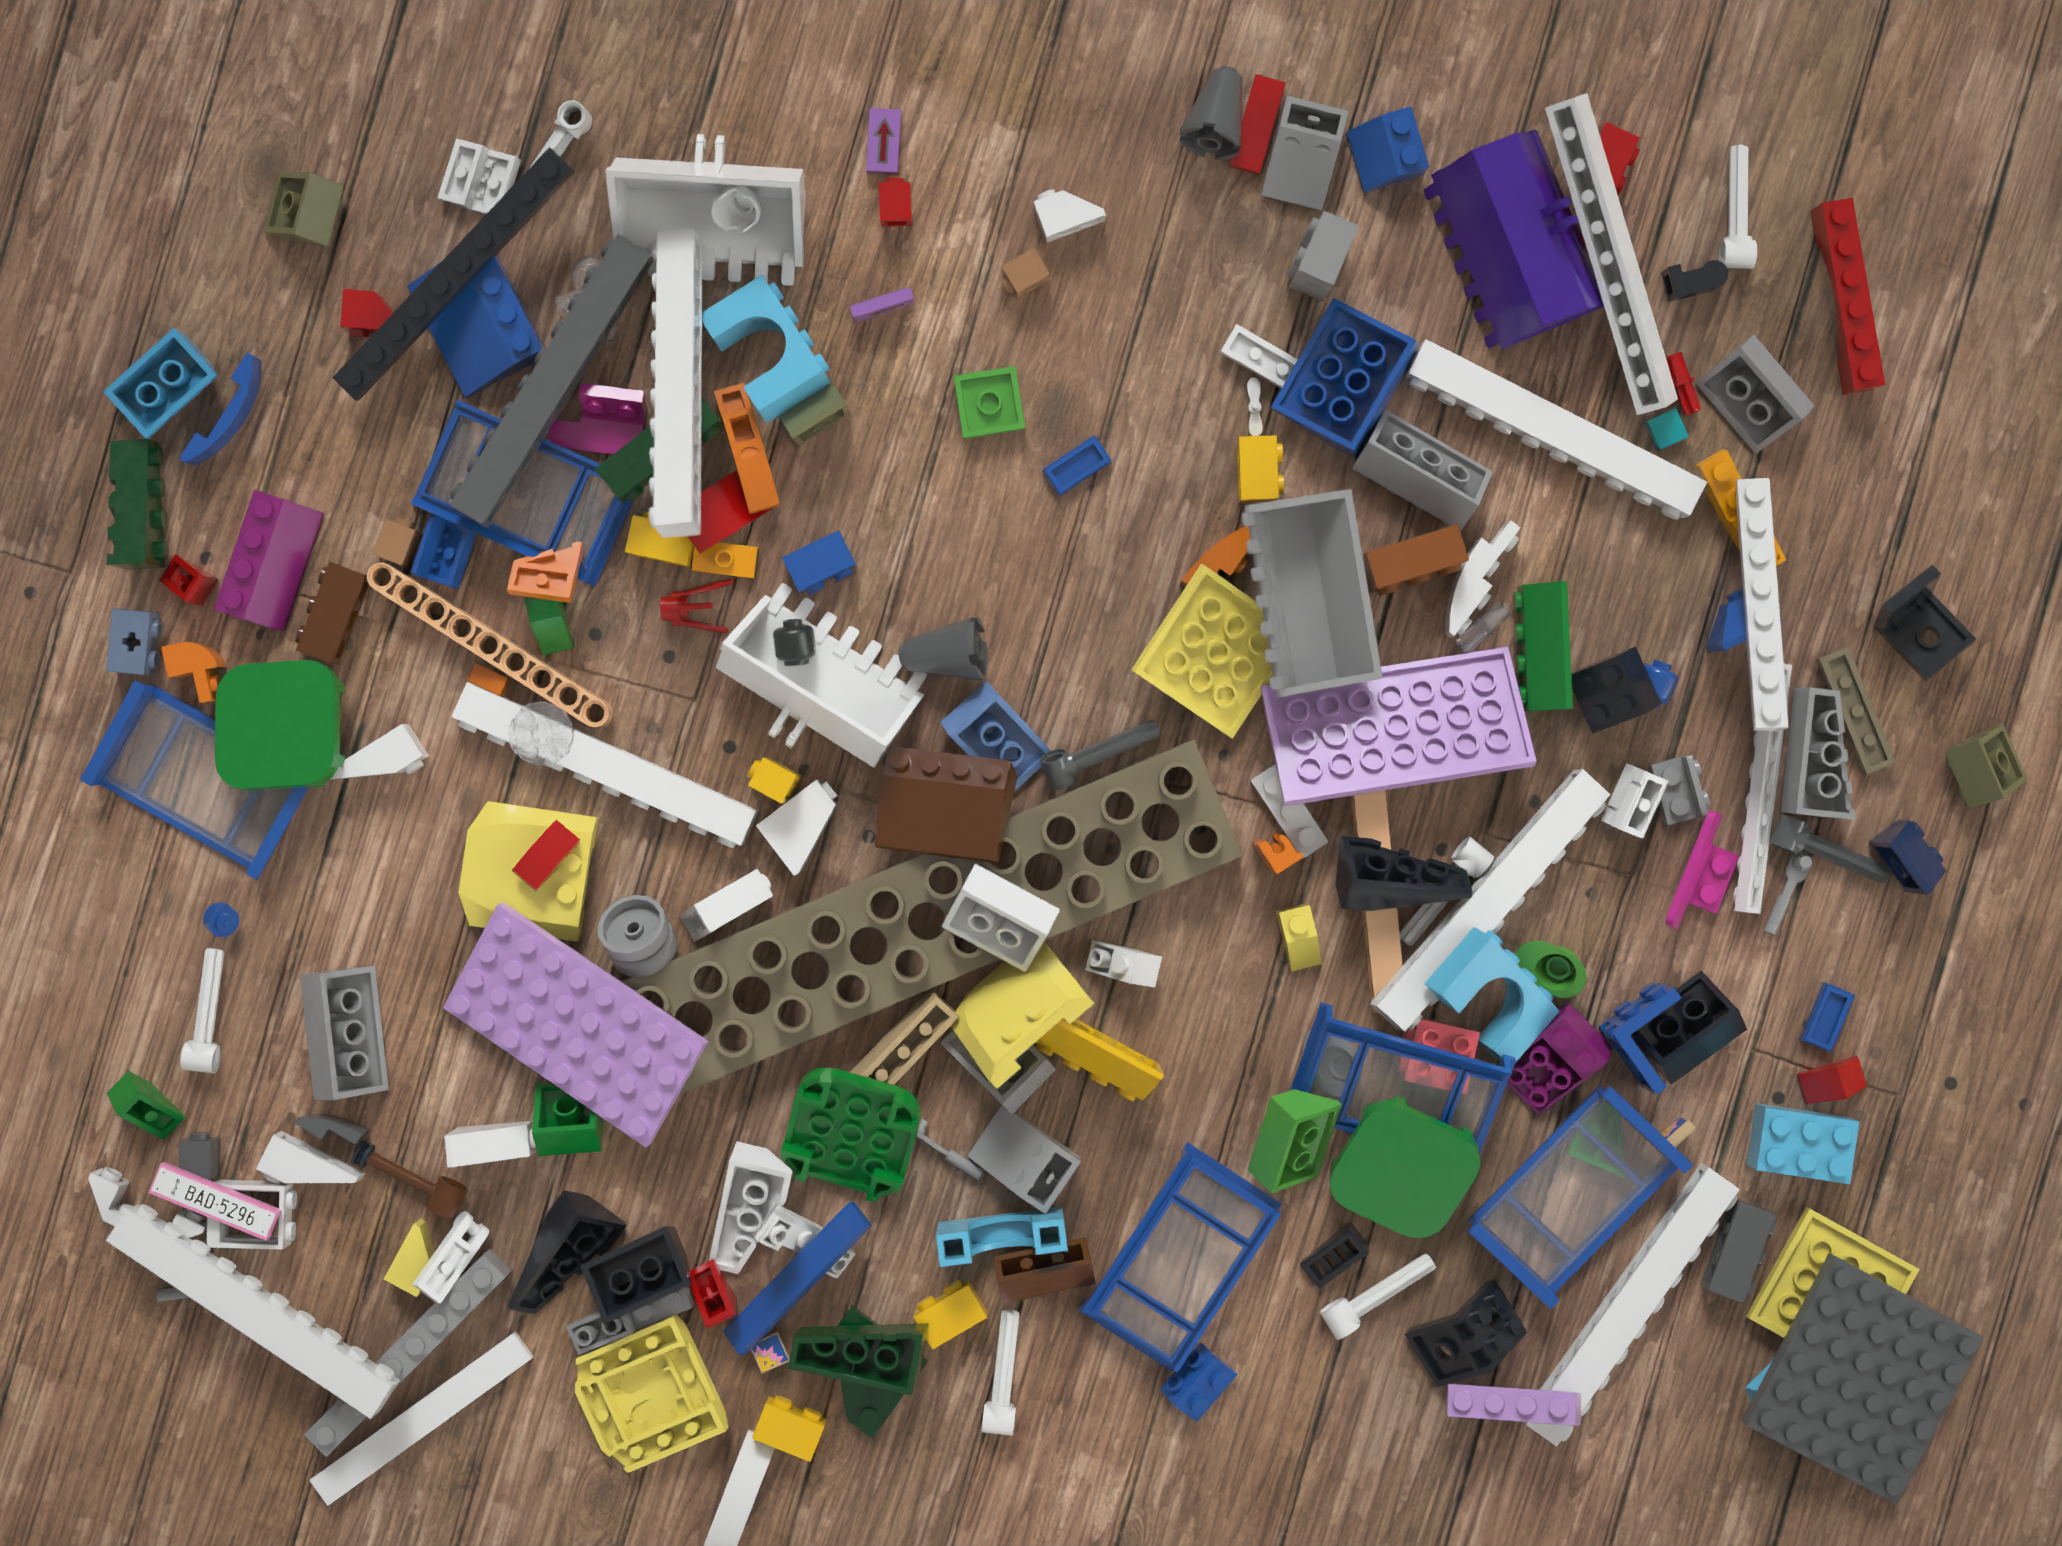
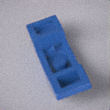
[179,352,261,466]

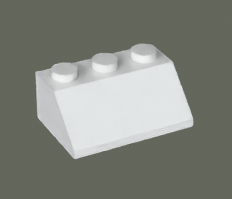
[941,864,1060,972]

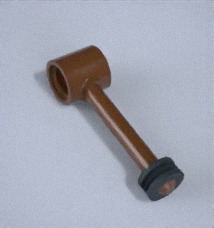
[351,1140,468,1219]

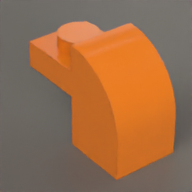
[161,642,227,704]

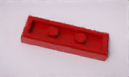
[1229,74,1286,175]

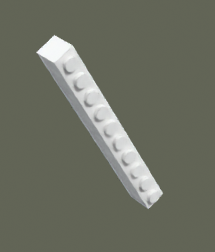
[1545,93,1678,415]
[649,228,702,538]
[1404,339,1707,520]
[451,682,759,848]
[1370,769,1611,1031]
[1524,1163,1740,1447]
[106,1204,400,1419]

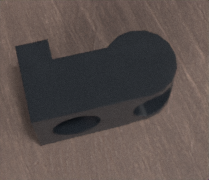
[1661,260,1728,302]

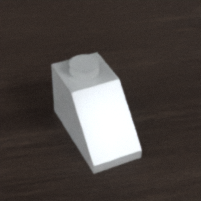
[1033,189,1106,243]

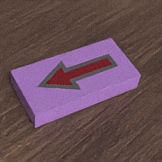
[866,108,902,175]
[850,287,915,323]

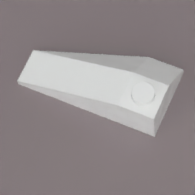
[709,1141,793,1274]

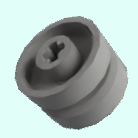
[598,895,677,978]

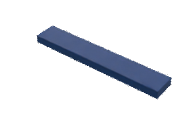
[723,1201,872,1356]

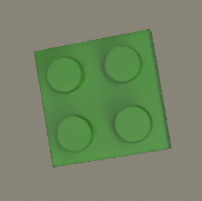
[953,366,1025,439]

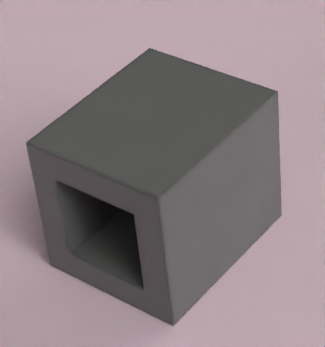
[179,1132,220,1180]

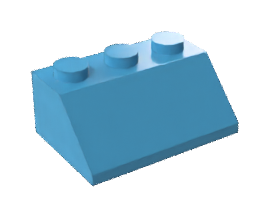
[103,328,218,440]

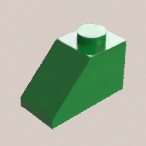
[524,597,574,655]
[107,1070,185,1140]

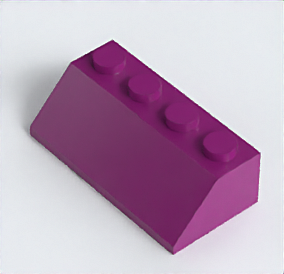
[214,489,324,632]

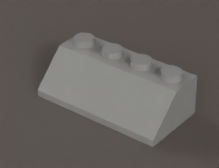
[1352,409,1493,531]
[300,965,389,1100]

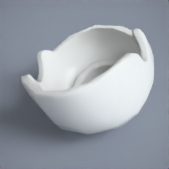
[710,184,762,232]

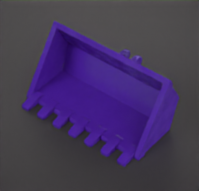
[1424,130,1604,350]

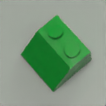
[532,1082,603,1157]

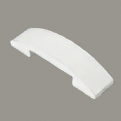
[704,1429,775,1546]

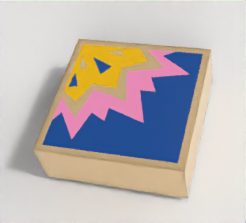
[1661,1116,1695,1147]
[751,1330,790,1373]

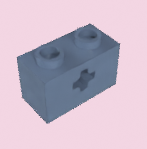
[106,608,163,676]

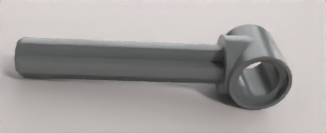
[1040,720,1160,790]
[1769,814,1891,883]

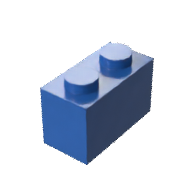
[782,530,857,596]

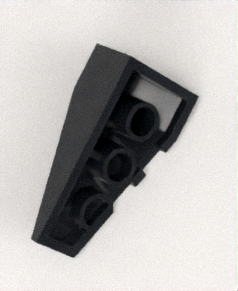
[1336,836,1473,911]
[508,1190,627,1314]

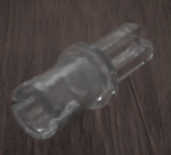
[1455,600,1513,653]

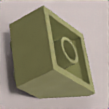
[264,171,343,246]
[779,377,851,446]
[1944,723,2028,809]

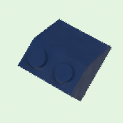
[1869,819,1946,895]

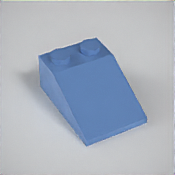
[940,680,1051,791]

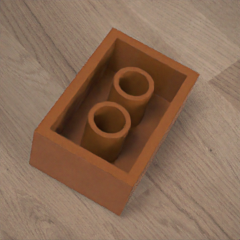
[1362,524,1469,596]

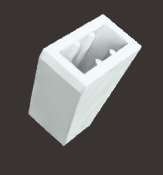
[756,780,838,876]
[679,869,773,942]
[445,1121,536,1168]

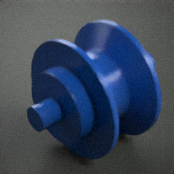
[203,902,239,937]

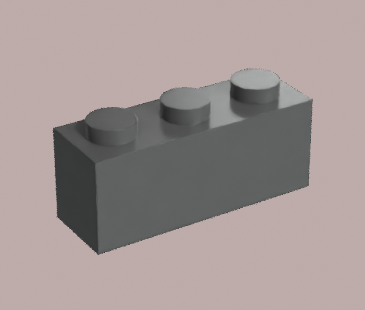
[1700,1198,1776,1303]

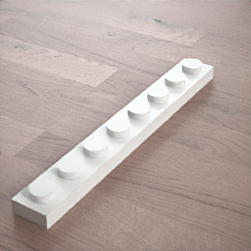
[1735,478,1789,731]
[1733,663,1792,914]

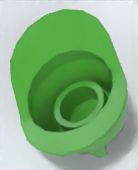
[1514,941,1587,998]

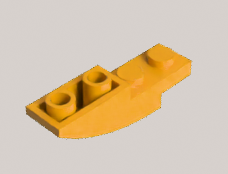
[1696,449,1786,566]

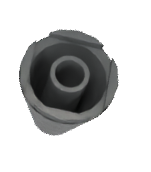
[1179,66,1242,160]
[899,617,988,680]

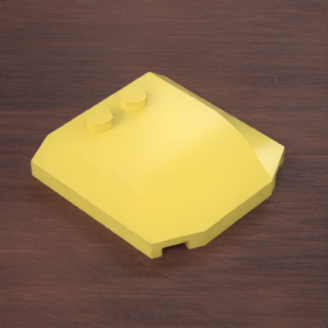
[458,801,599,942]
[951,942,1094,1089]
[575,1314,729,1473]

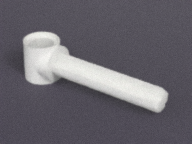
[530,100,592,167]
[1718,145,1757,269]
[1399,836,1494,946]
[180,948,224,1073]
[1320,1254,1436,1340]
[981,1309,1020,1436]

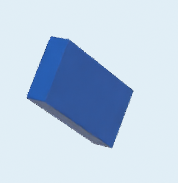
[1042,435,1112,497]
[1799,982,1855,1053]

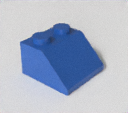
[1346,106,1429,193]

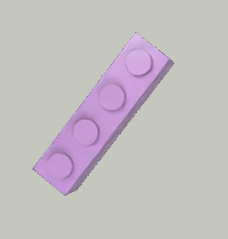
[1447,1384,1581,1426]

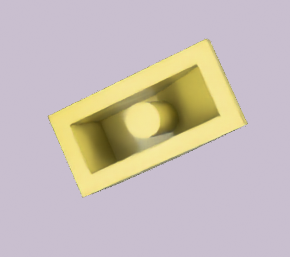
[1276,903,1322,972]
[384,1218,435,1297]

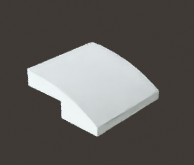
[437,138,522,215]

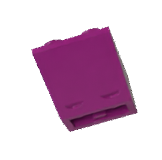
[1507,1002,1613,1116]

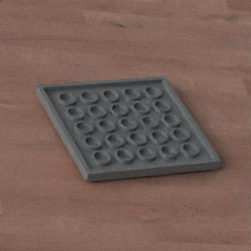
[1741,1253,1984,1504]

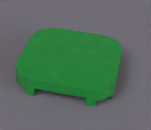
[215,660,346,792]
[781,1067,921,1202]
[1330,1096,1481,1238]

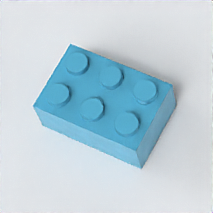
[1746,1103,1860,1184]

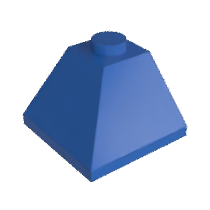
[1706,588,1782,653]

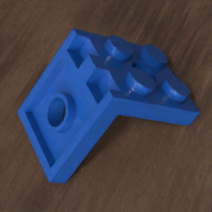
[1598,982,1681,1095]

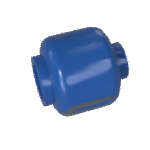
[1644,659,1679,708]

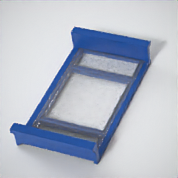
[410,400,634,586]
[80,680,310,880]
[1289,1002,1516,1155]
[1468,1085,1693,1309]
[1078,1142,1282,1373]

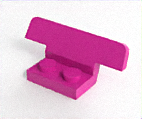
[549,383,647,454]
[1665,811,1739,930]

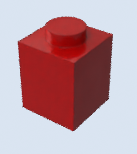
[878,177,913,227]

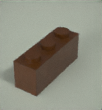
[295,562,370,665]
[993,1237,1096,1303]

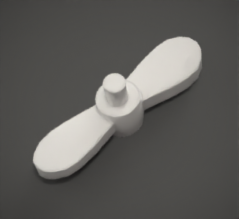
[1247,377,1263,436]

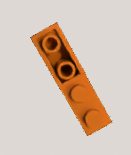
[714,383,780,514]
[1180,527,1250,587]

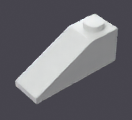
[330,724,429,780]
[256,1131,365,1184]

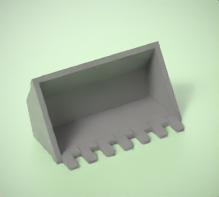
[1242,489,1383,697]

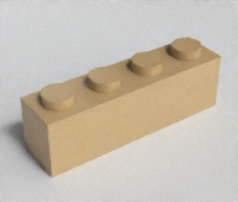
[850,988,959,1085]

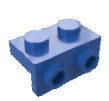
[411,514,477,589]
[1161,1342,1238,1422]

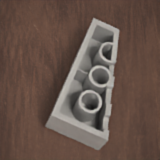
[1780,687,1856,820]

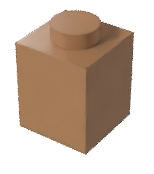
[999,247,1050,299]
[372,517,422,568]

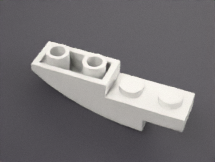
[1444,520,1521,638]

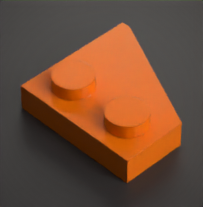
[507,542,584,603]

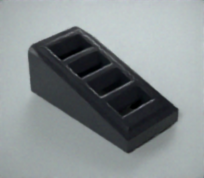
[1300,1222,1369,1289]

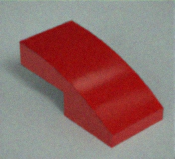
[512,819,580,892]

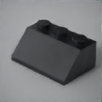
[1631,971,1748,1085]
[580,1226,692,1324]

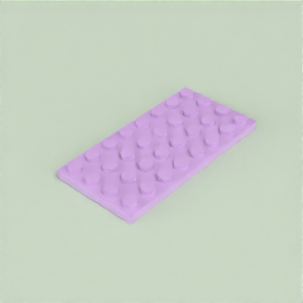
[1261,647,1537,806]
[443,902,709,1147]

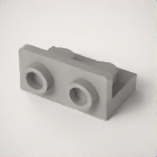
[1649,755,1710,826]

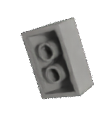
[1695,334,1815,454]

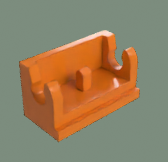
[1253,833,1304,874]

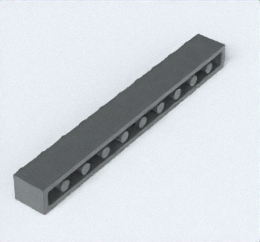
[449,234,654,529]

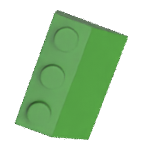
[1248,1089,1342,1193]

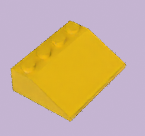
[1035,1018,1164,1101]

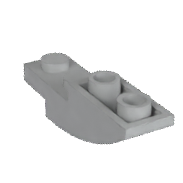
[566,1287,696,1355]

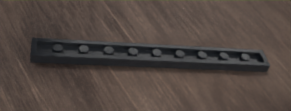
[332,147,575,401]

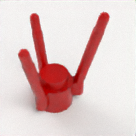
[660,578,734,633]

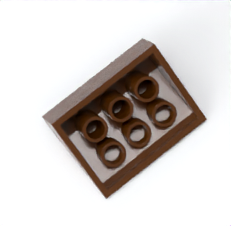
[875,746,1018,863]

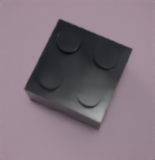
[1571,646,1662,734]

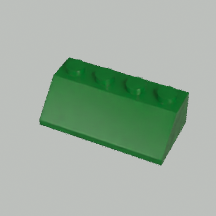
[1513,581,1573,712]

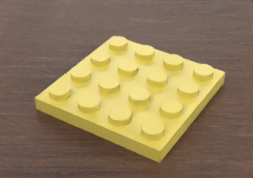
[1131,564,1273,739]
[1746,1207,1920,1338]

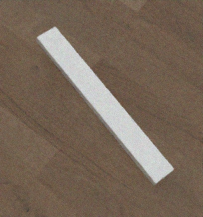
[309,1331,534,1506]

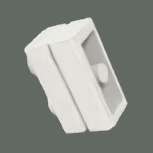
[1601,763,1669,839]

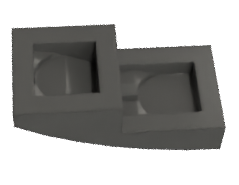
[294,1114,369,1145]

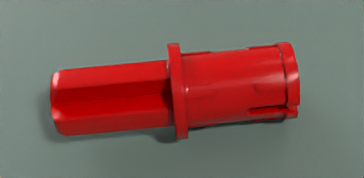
[1666,352,1701,416]

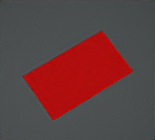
[688,470,772,554]

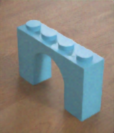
[702,275,831,424]
[1424,927,1560,1063]
[936,1206,1068,1267]

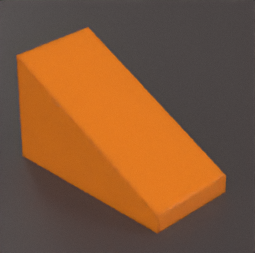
[468,663,512,697]

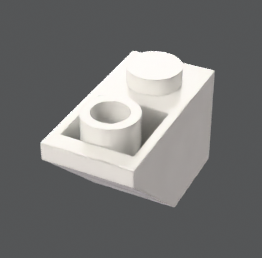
[1085,940,1162,987]

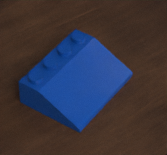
[407,255,546,398]
[1271,298,1418,459]

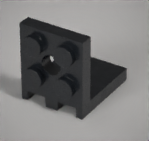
[1873,565,1976,682]
[1404,1279,1527,1387]

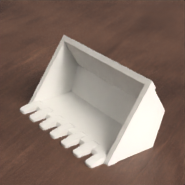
[605,134,806,286]
[715,583,927,767]

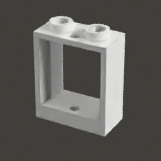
[207,1179,297,1250]

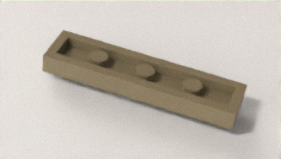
[1816,647,1896,775]

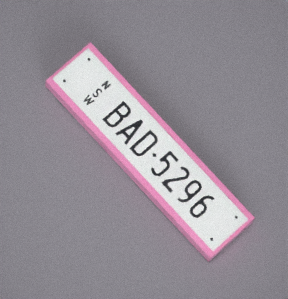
[149,1162,281,1241]

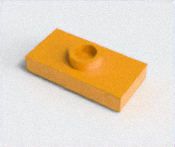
[691,542,759,579]

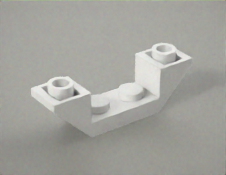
[88,1167,207,1238]
[754,1205,856,1279]

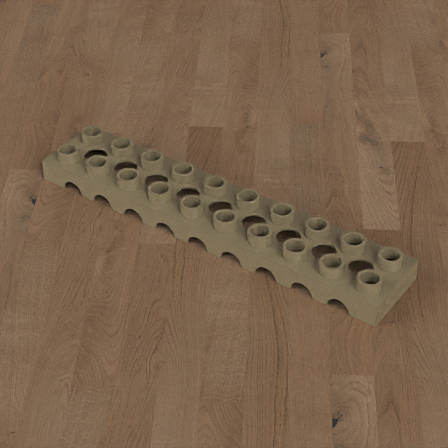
[621,739,1243,1095]

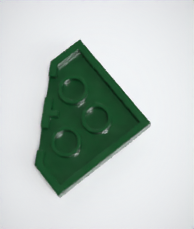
[837,1305,928,1438]

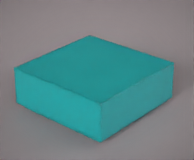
[1645,408,1689,451]

